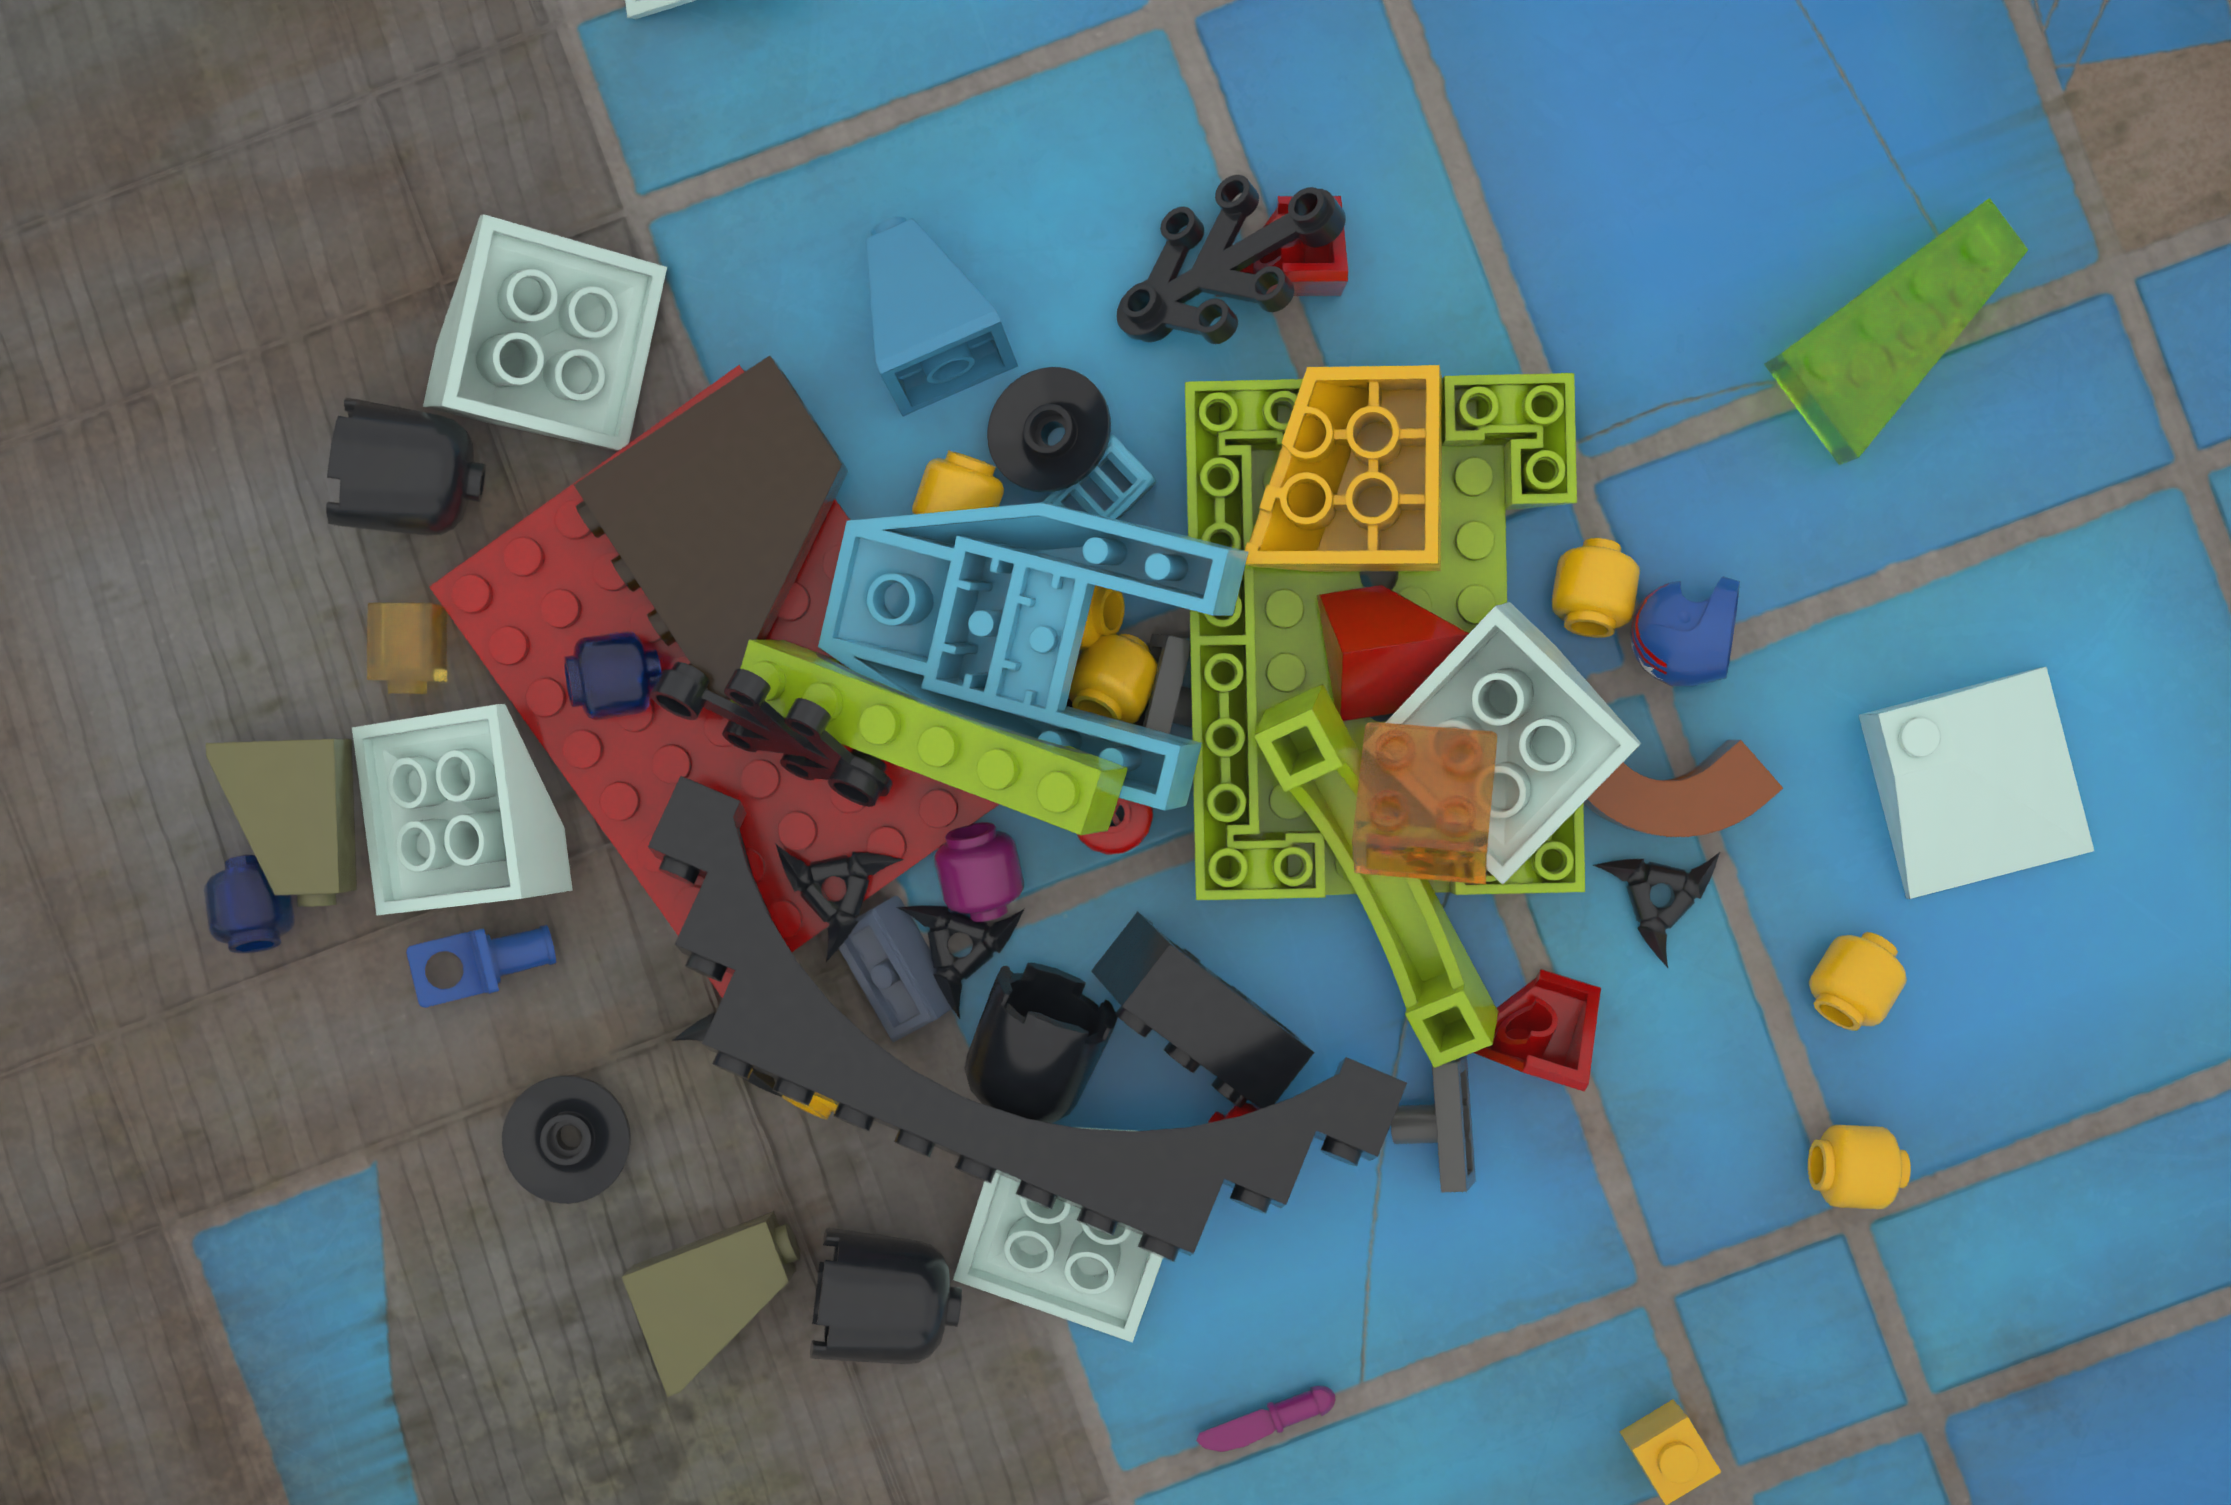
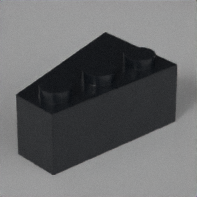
[1091,911,1315,1109]

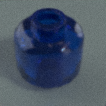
[564,631,662,720]
[204,855,295,953]

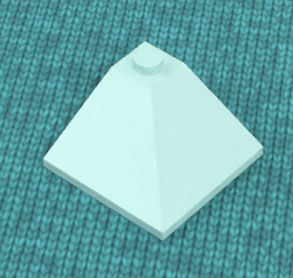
[423,214,667,451]
[1363,602,1642,885]
[1859,667,2094,899]
[352,704,573,916]
[953,1127,1163,1343]

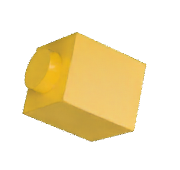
[1619,1399,1721,1505]

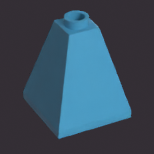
[866,217,1018,416]

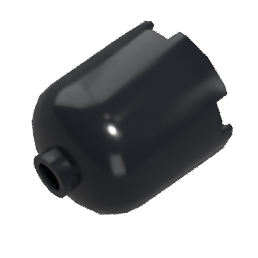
[326,398,486,536]
[964,963,1118,1123]
[810,1228,962,1364]

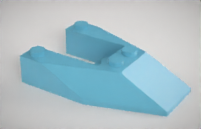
[818,503,1248,811]

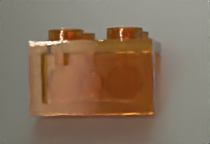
[1352,722,1497,884]

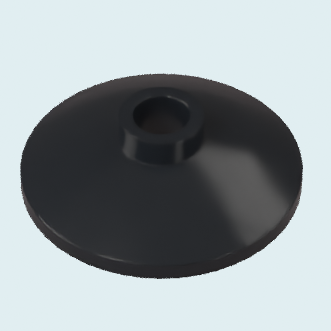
[987,367,1111,492]
[502,1075,631,1204]

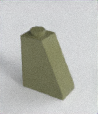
[206,739,357,907]
[622,1211,800,1397]

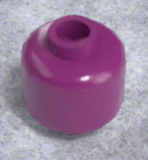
[934,822,1024,922]

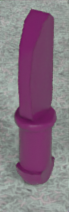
[1196,1386,1336,1452]

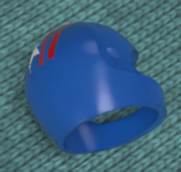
[1630,576,1740,687]

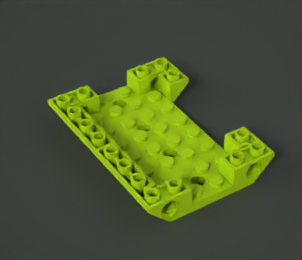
[1185,373,1585,900]

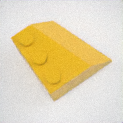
[1244,365,1442,572]

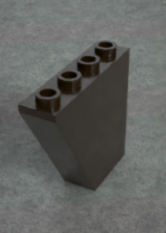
[574,356,848,701]

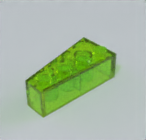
[1764,198,2028,465]

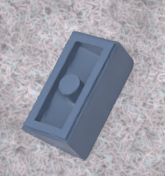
[839,896,952,1042]

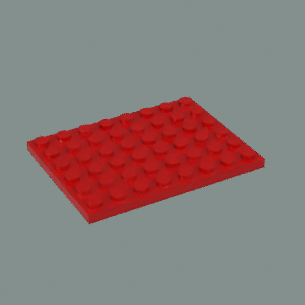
[429,365,1000,998]

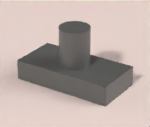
[1133,634,1192,734]
[1391,1055,1476,1192]

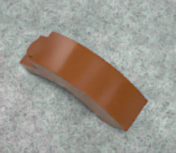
[1584,740,1783,837]

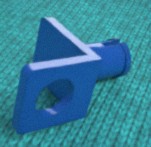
[406,925,556,1008]

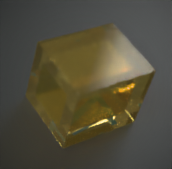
[367,603,447,694]

